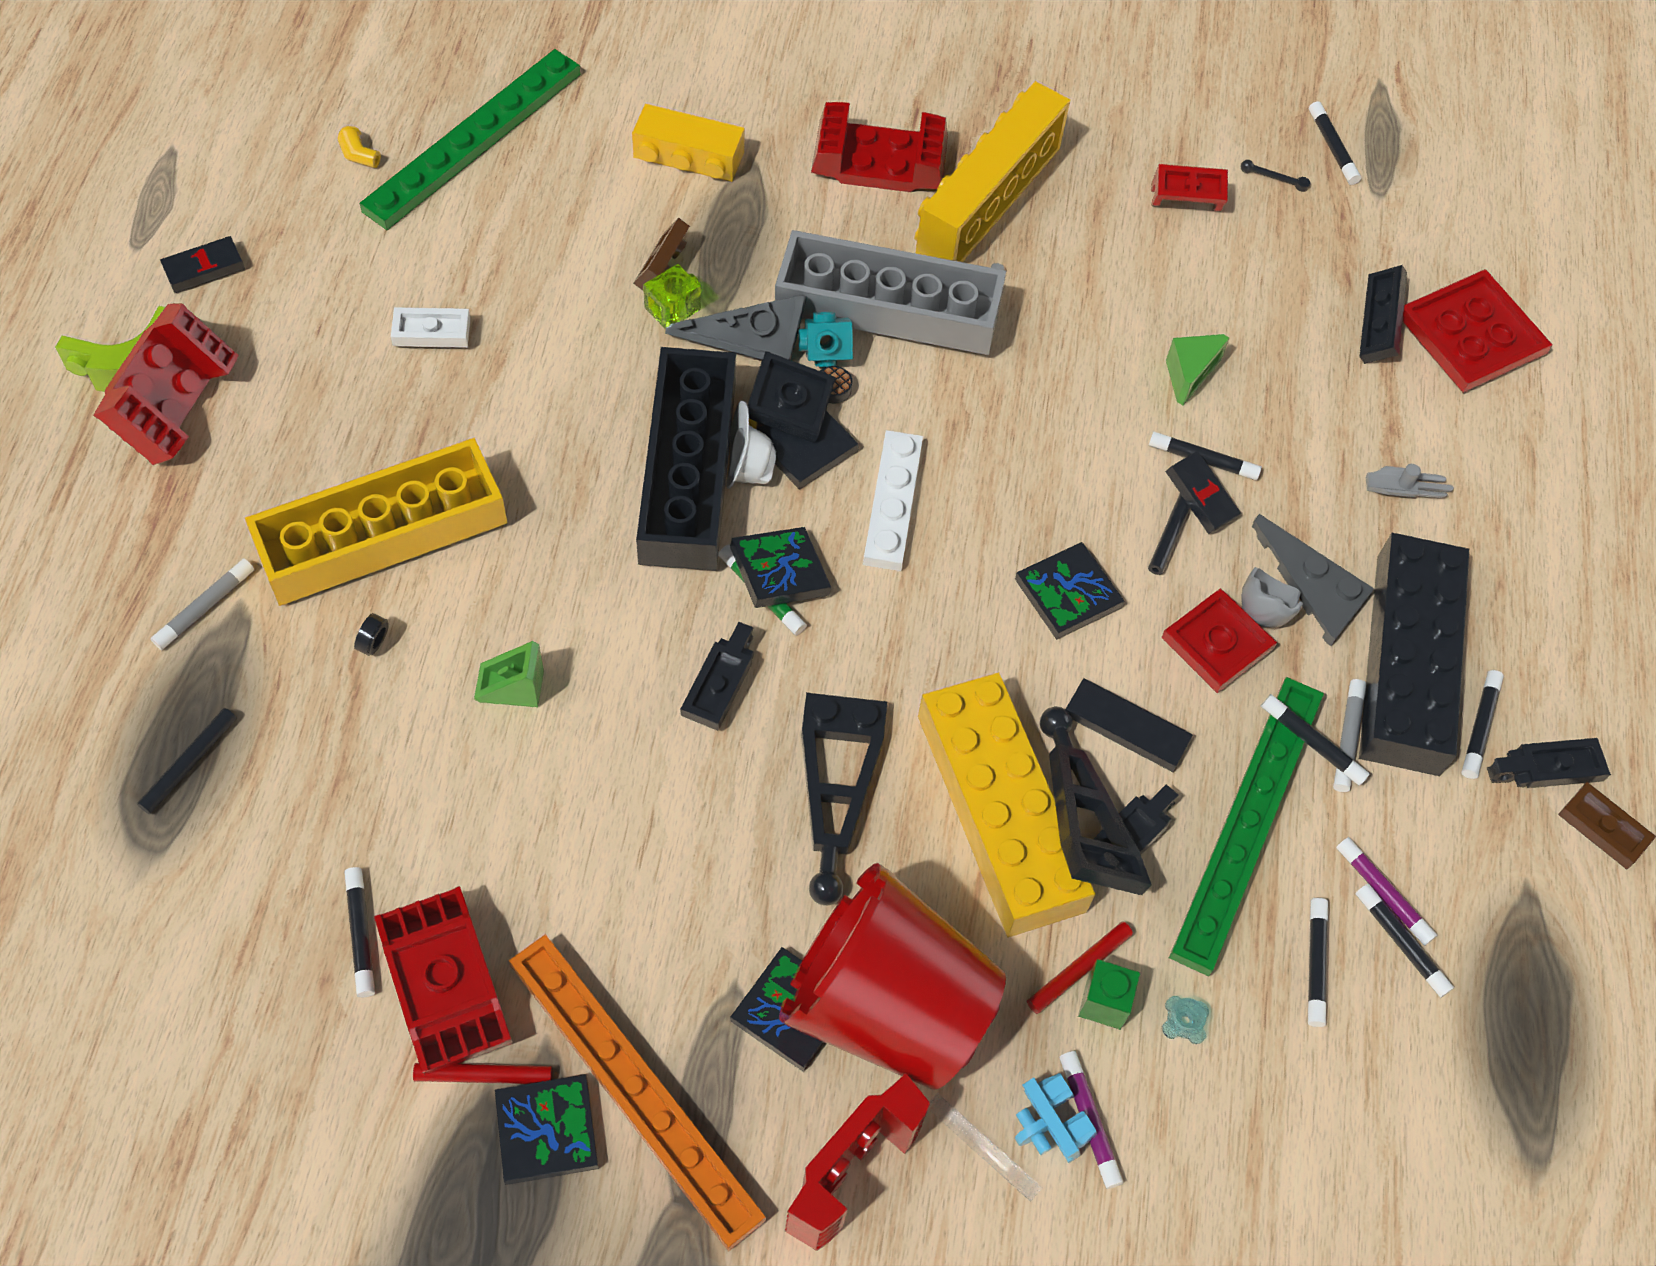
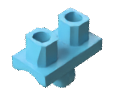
[1015,1073,1097,1163]

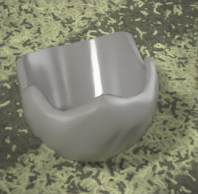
[1241,567,1303,628]

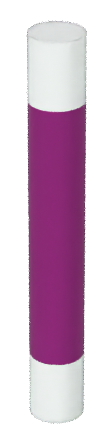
[1336,837,1437,946]
[1059,1051,1123,1189]

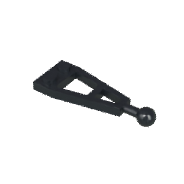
[801,692,887,906]
[1040,706,1152,895]

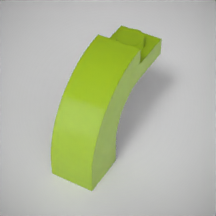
[55,306,165,392]

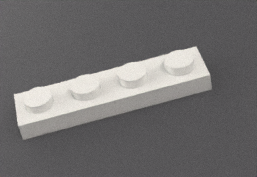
[863,430,923,571]

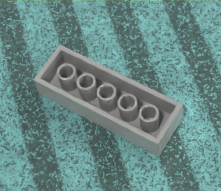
[775,230,1006,355]

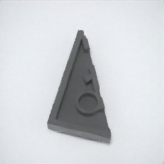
[665,295,807,360]
[1252,514,1374,646]

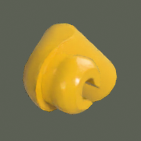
[338,126,381,168]

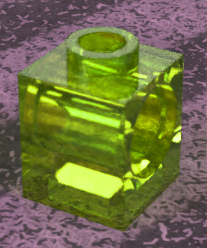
[643,264,702,330]

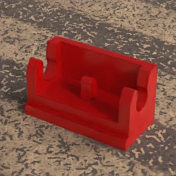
[1151,164,1228,211]

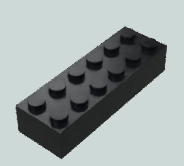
[636,347,736,571]
[1359,532,1470,777]

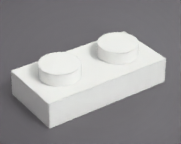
[391,307,470,348]

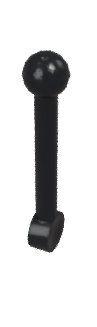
[1240,160,1310,192]

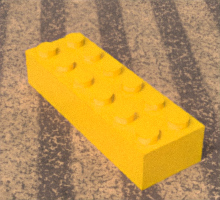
[914,81,1071,262]
[245,437,507,606]
[918,672,1095,938]

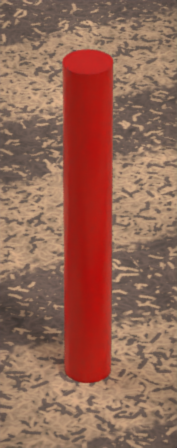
[1026,921,1133,1014]
[413,1063,553,1084]

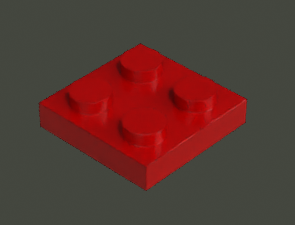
[1161,588,1277,693]

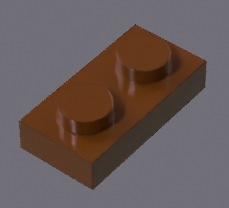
[633,217,690,292]
[1558,782,1656,870]

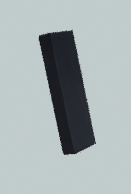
[1359,265,1407,364]
[1066,678,1193,772]

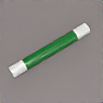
[718,545,807,636]

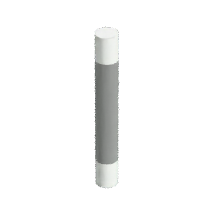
[150,558,254,650]
[1333,679,1366,792]

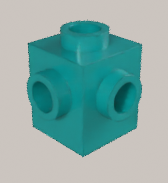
[798,312,853,367]

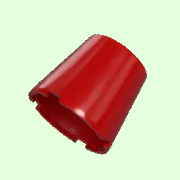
[779,863,1006,1090]

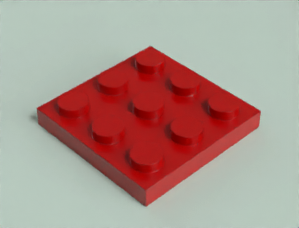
[1402,269,1553,393]

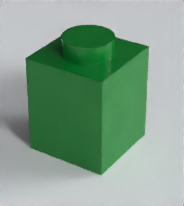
[1078,959,1140,1030]

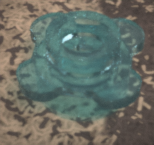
[1162,996,1209,1044]

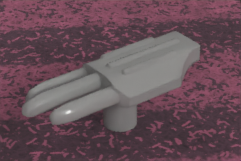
[1366,464,1454,498]

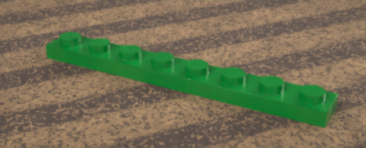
[359,49,581,230]
[1168,677,1324,977]

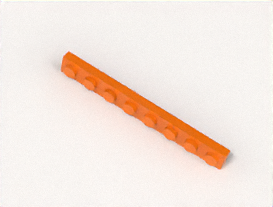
[509,934,766,1252]

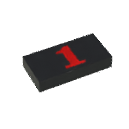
[160,236,245,294]
[1165,451,1241,534]

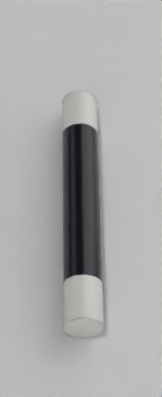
[1309,101,1361,185]
[1149,431,1262,481]
[1461,670,1504,779]
[1260,694,1370,786]
[344,867,375,998]
[1355,884,1454,998]
[1308,898,1328,1027]

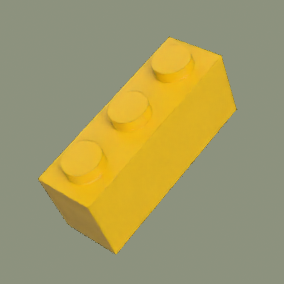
[632,103,745,182]

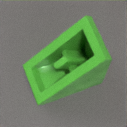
[1166,334,1229,406]
[474,641,544,708]

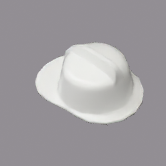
[726,400,776,489]

